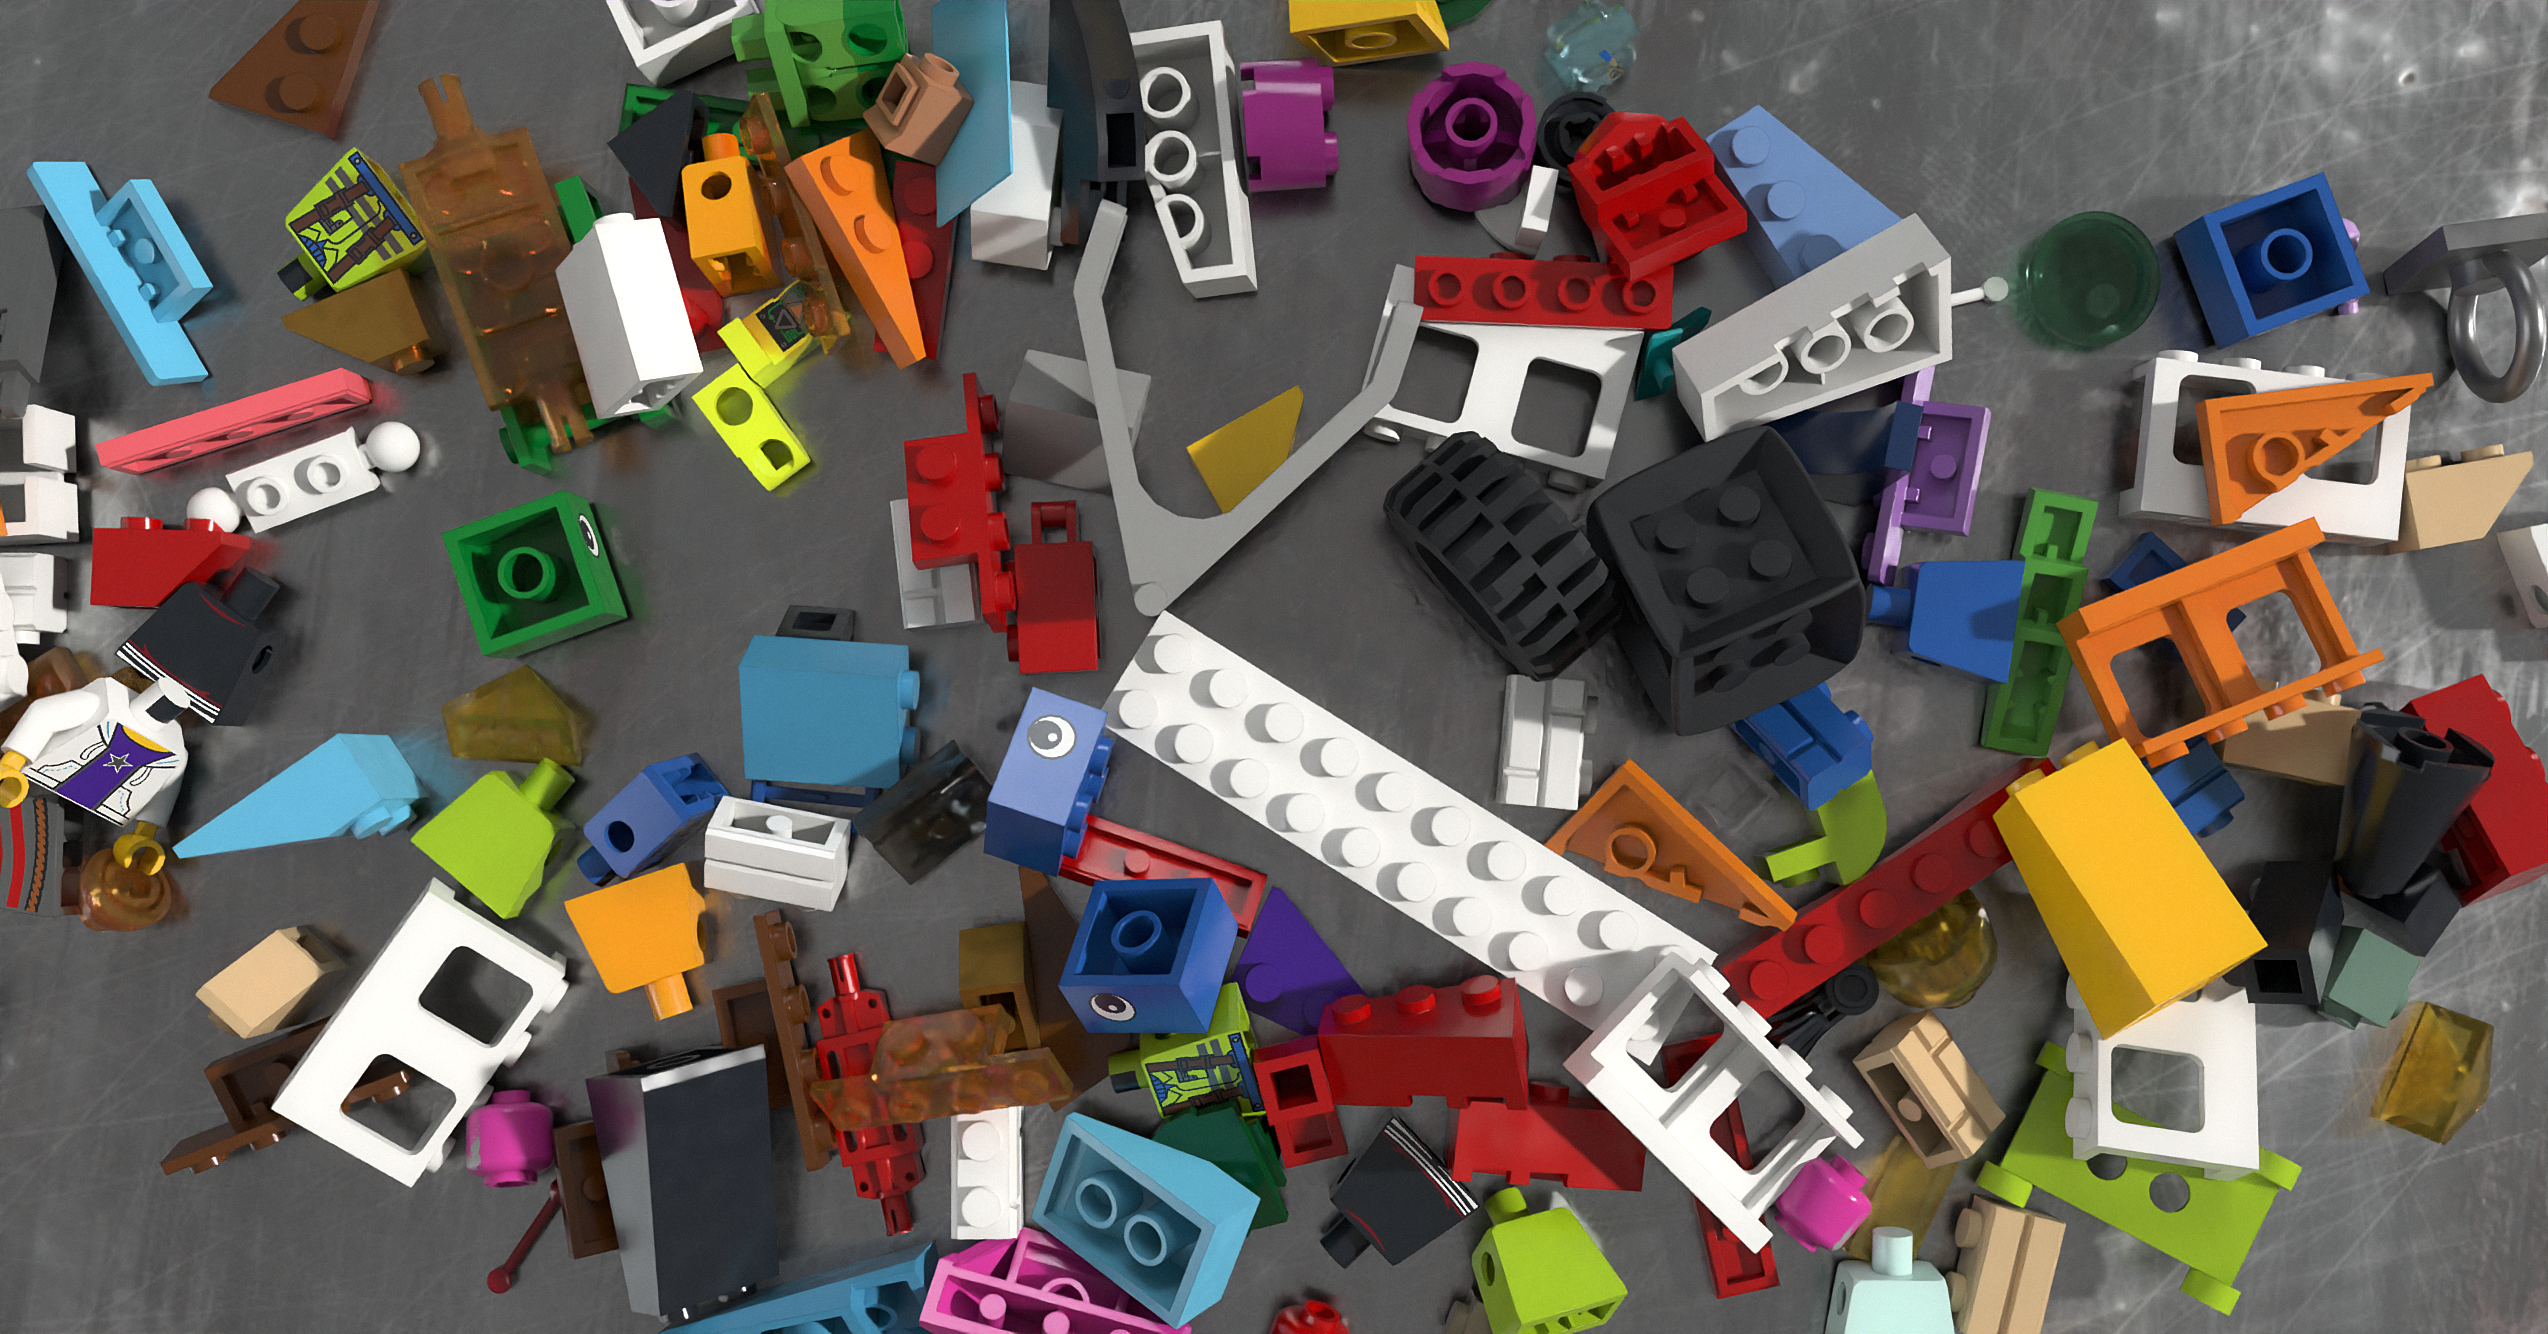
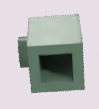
[2317,925,2422,1030]

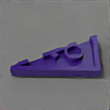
[1228,885,1370,1036]

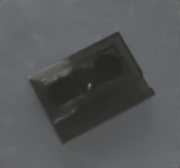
[851,739,994,885]

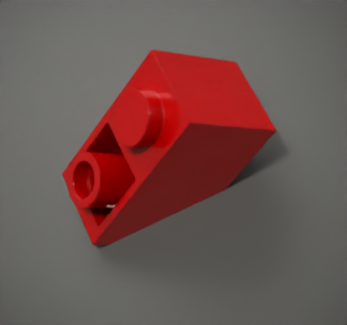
[90,517,250,610]

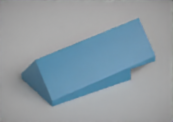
[659,1240,939,1334]

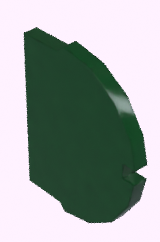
[1149,1100,1289,1237]

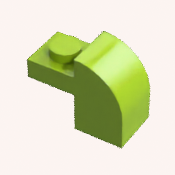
[1753,769,1887,888]

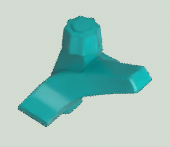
[1636,306,1712,399]

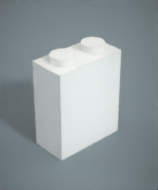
[555,213,703,419]

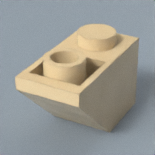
[2388,444,2534,555]
[195,925,351,1039]

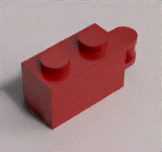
[1004,500,1102,676]

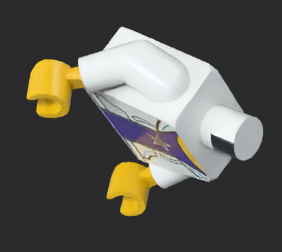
[0,677,190,875]

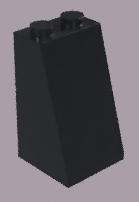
[585,1044,780,1323]

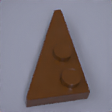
[208,0,380,140]
[1018,865,1140,1112]

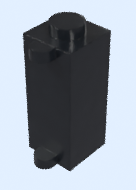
[2222,861,2345,1005]

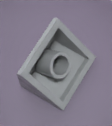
[1002,349,1151,497]

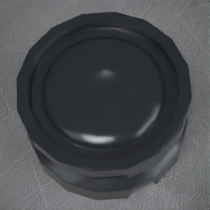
[1534,92,1616,191]

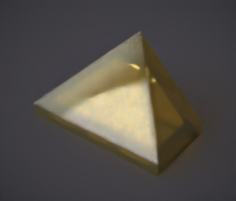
[441,664,582,766]
[2377,1001,2494,1146]

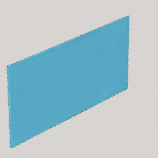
[932,0,1013,228]

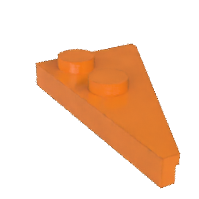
[783,127,926,371]
[2195,372,2434,527]
[1544,758,1798,932]

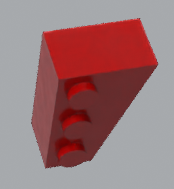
[1317,975,1530,1110]

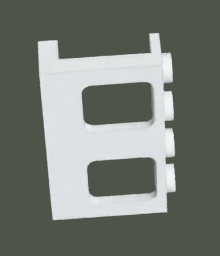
[1361,264,1644,493]
[2118,350,2411,547]
[271,876,569,1188]
[2065,910,2259,1182]
[1562,951,1864,1254]

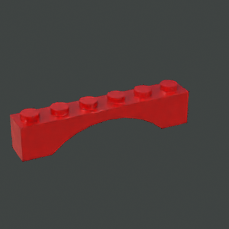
[1711,758,2058,1020]

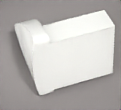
[1475,165,1559,259]

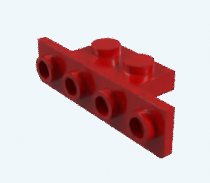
[1413,252,1674,331]
[904,372,1016,634]

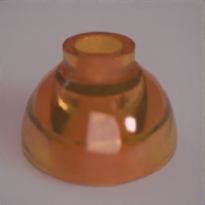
[77,848,172,933]

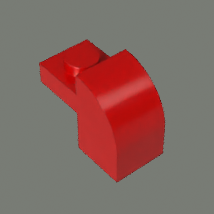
[1253,1034,1348,1169]

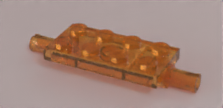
[397,74,595,453]

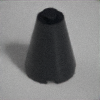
[2334,709,2495,899]

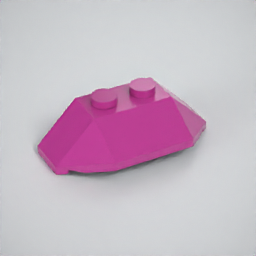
[919,1227,1192,1334]

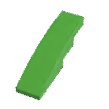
[1981,486,2099,758]

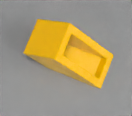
[1186,385,1304,515]

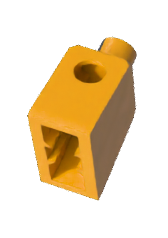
[681,133,785,298]
[564,860,712,1022]

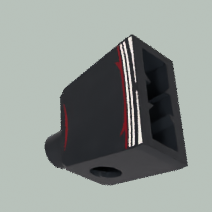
[115,566,286,727]
[1319,1107,1480,1269]

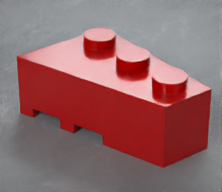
[2399,674,2548,908]
[1442,1081,1646,1192]

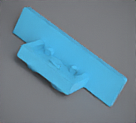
[26,162,213,386]

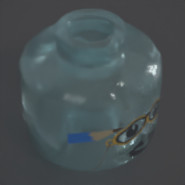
[1543,0,1641,94]

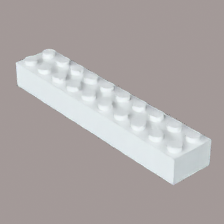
[1101,610,1718,1066]

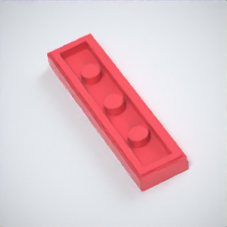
[95,368,373,475]

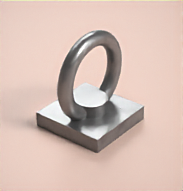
[2383,212,2548,403]

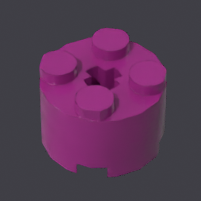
[1240,56,1339,193]
[1406,61,1537,212]

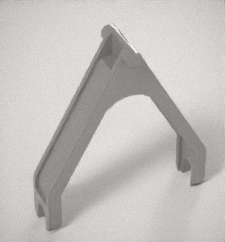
[1073,199,1423,616]

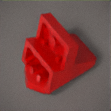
[1567,112,1747,282]

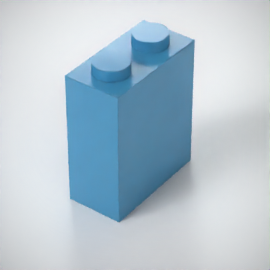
[738,635,920,789]

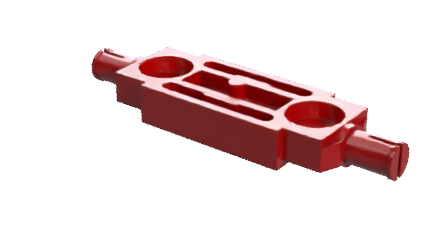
[815,953,925,1236]

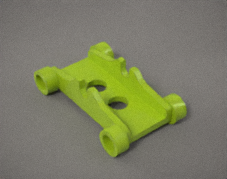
[1975,1040,2302,1316]

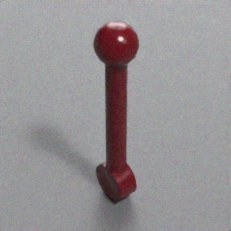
[487,1178,561,1294]

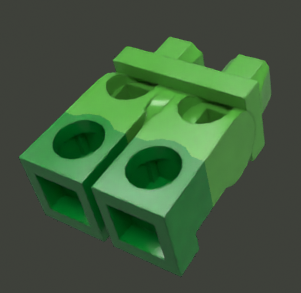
[731,0,913,128]

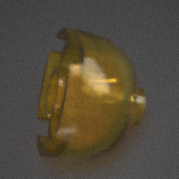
[1864,889,1998,1009]

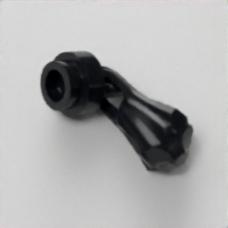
[1764,963,1879,1060]

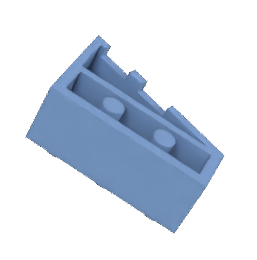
[1703,104,1903,290]

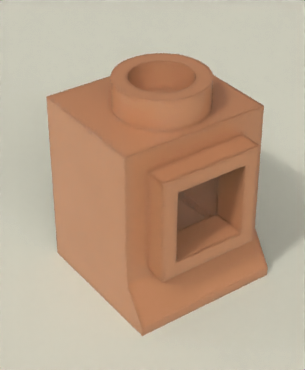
[862,53,974,166]

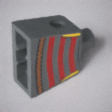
[0,794,90,917]

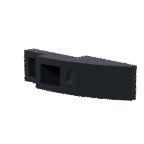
[1047,0,1145,245]

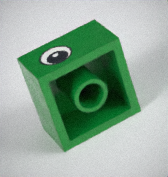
[441,490,628,660]

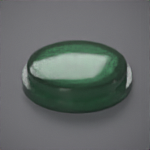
[2026,211,2161,346]

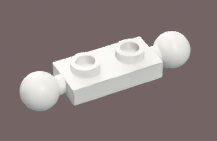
[186,422,420,533]

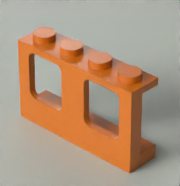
[2056,516,2385,768]

